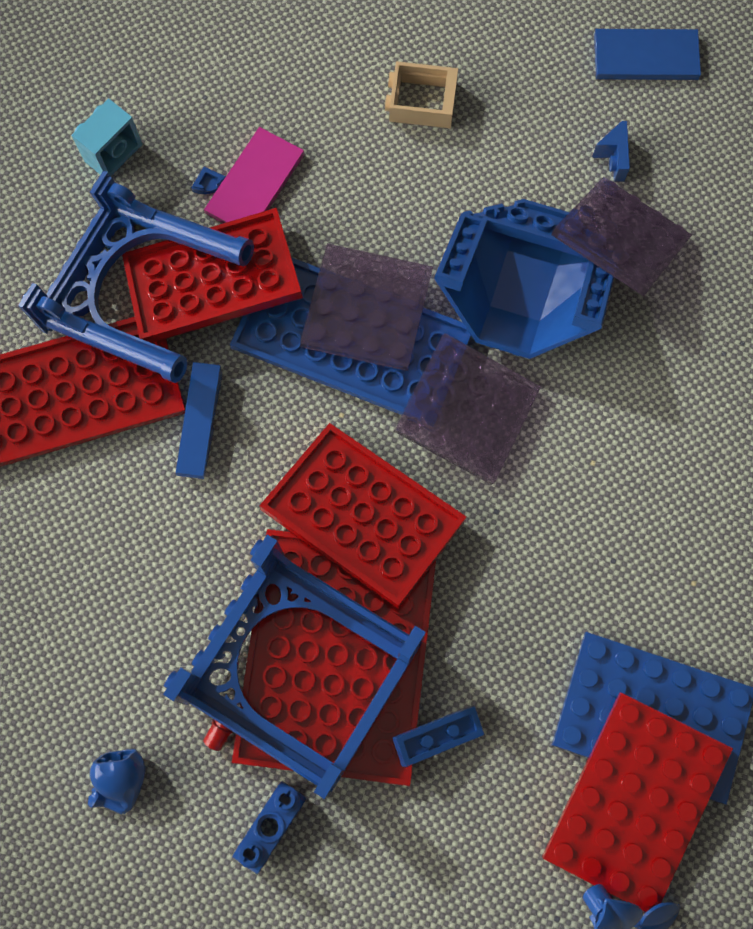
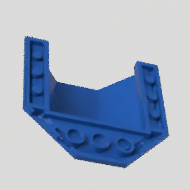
[434,199,618,359]

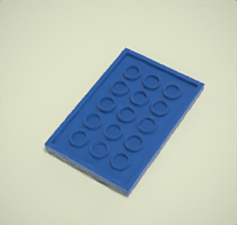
[552,632,753,805]

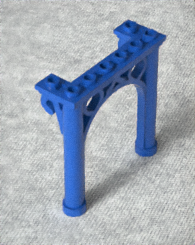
[18,171,254,383]

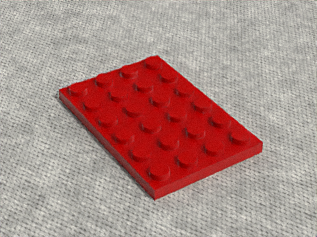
[122,208,303,343]
[259,423,467,609]
[542,692,733,912]

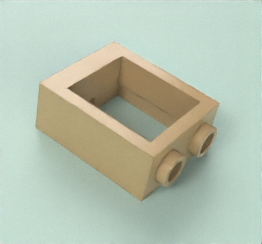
[385,61,458,129]

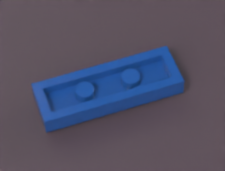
[392,706,485,767]

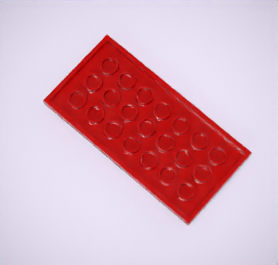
[0,317,186,467]

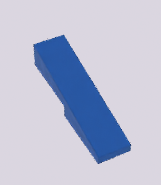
[176,362,223,479]

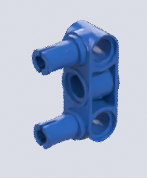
[232,781,307,875]

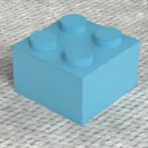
[71,98,143,176]

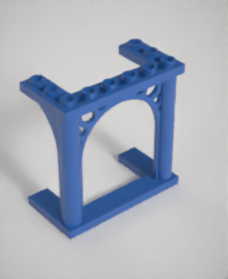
[163,535,426,799]

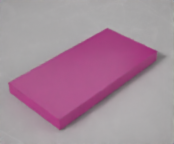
[204,127,305,223]

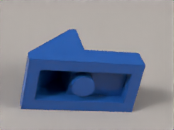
[592,121,630,182]

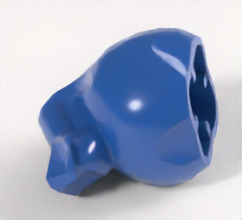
[88,749,145,814]

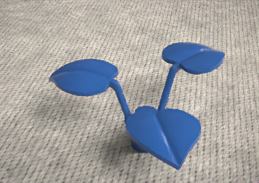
[583,884,681,929]

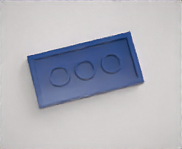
[594,29,701,80]

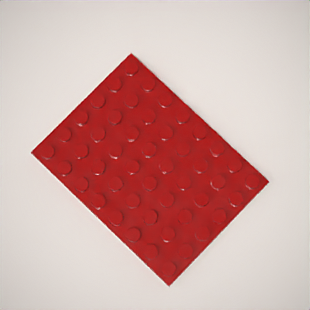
[232,529,436,786]

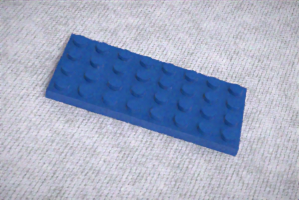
[230,257,471,428]

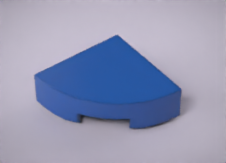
[191,167,226,194]

